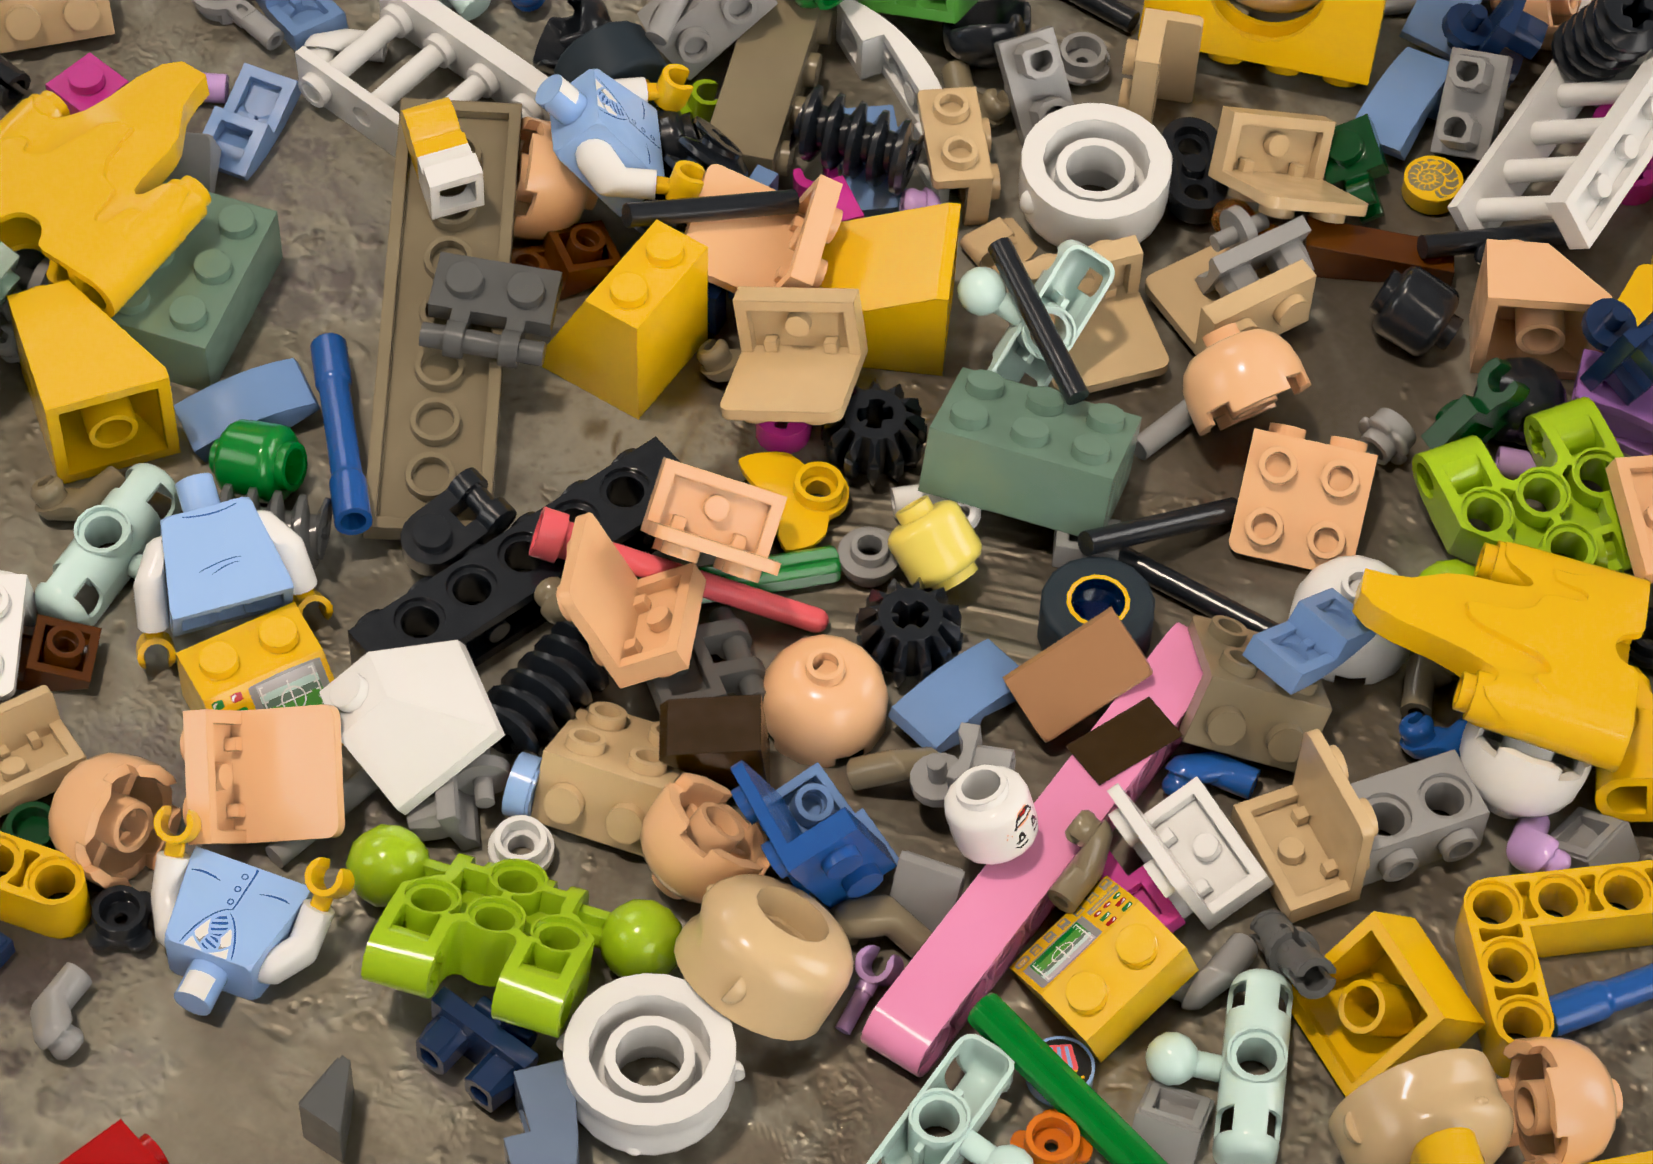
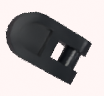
[400,467,517,576]

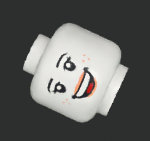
[944,764,1038,865]

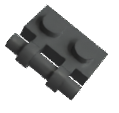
[419,252,563,369]
[646,606,766,714]

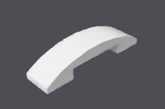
[836,0,950,203]

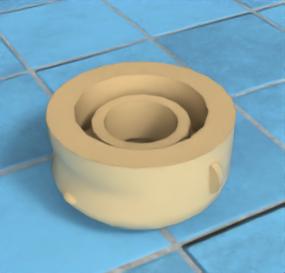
[674,874,854,1041]
[1329,1048,1514,1164]

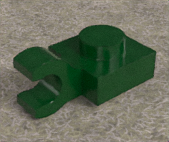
[1324,114,1390,224]
[1421,357,1530,449]

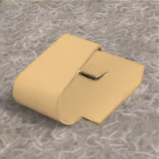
[959,217,1038,274]

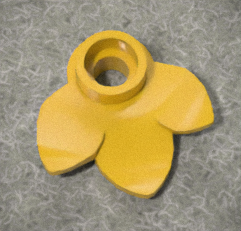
[738,451,849,552]

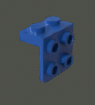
[730,760,897,909]

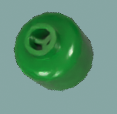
[209,419,308,504]

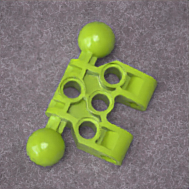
[1412,396,1632,577]
[346,824,682,1038]

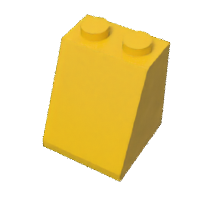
[819,203,961,376]
[542,219,708,420]
[7,280,181,484]

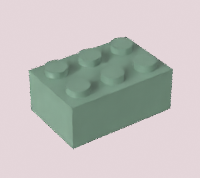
[111,180,283,390]
[918,367,1142,536]

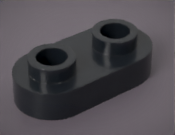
[1162,117,1228,224]

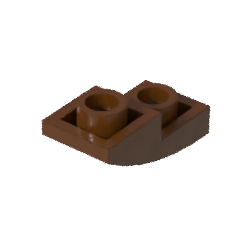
[511,220,621,300]
[16,614,102,691]

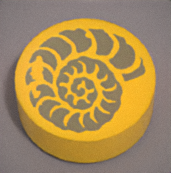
[1401,156,1463,215]

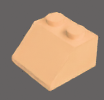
[1469,239,1612,380]

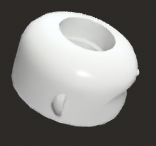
[1019,103,1173,247]
[556,973,745,1156]

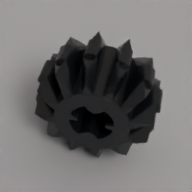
[821,378,927,486]
[855,577,964,688]

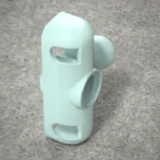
[957,239,1115,387]
[34,463,182,626]
[1145,968,1293,1164]
[866,1034,1034,1164]

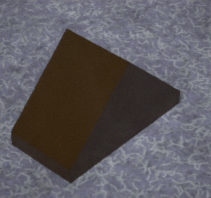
[659,694,770,791]

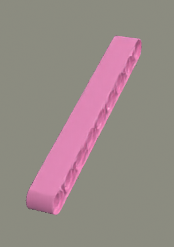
[861,622,1203,1077]

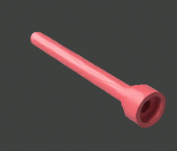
[529,507,829,633]

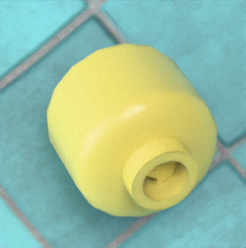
[888,495,982,591]

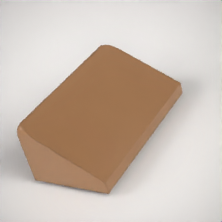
[1003,607,1153,742]

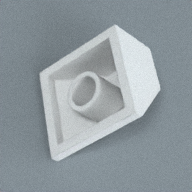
[319,640,505,815]

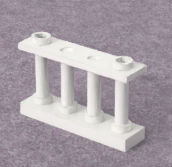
[295,0,550,157]
[1447,49,1653,249]

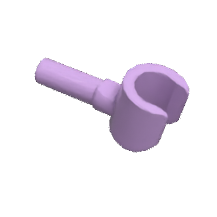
[835,945,904,1035]

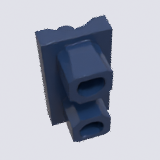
[1442,0,1549,89]
[1579,298,1653,406]
[416,986,539,1112]

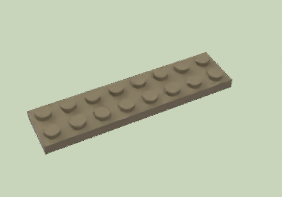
[363,98,522,540]

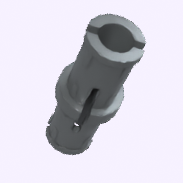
[1249,909,1336,999]

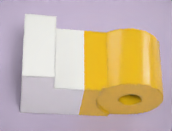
[400,97,485,220]

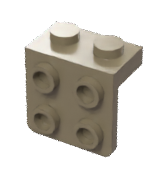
[1178,615,1332,772]

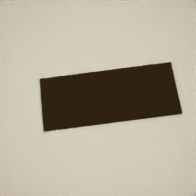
[1066,697,1183,786]

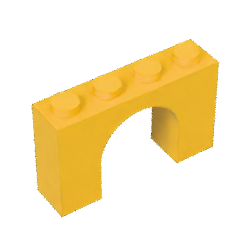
[1138,0,1387,87]

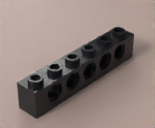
[348,436,681,667]

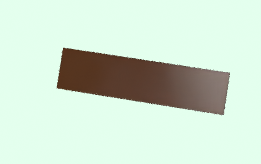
[1302,216,1454,286]

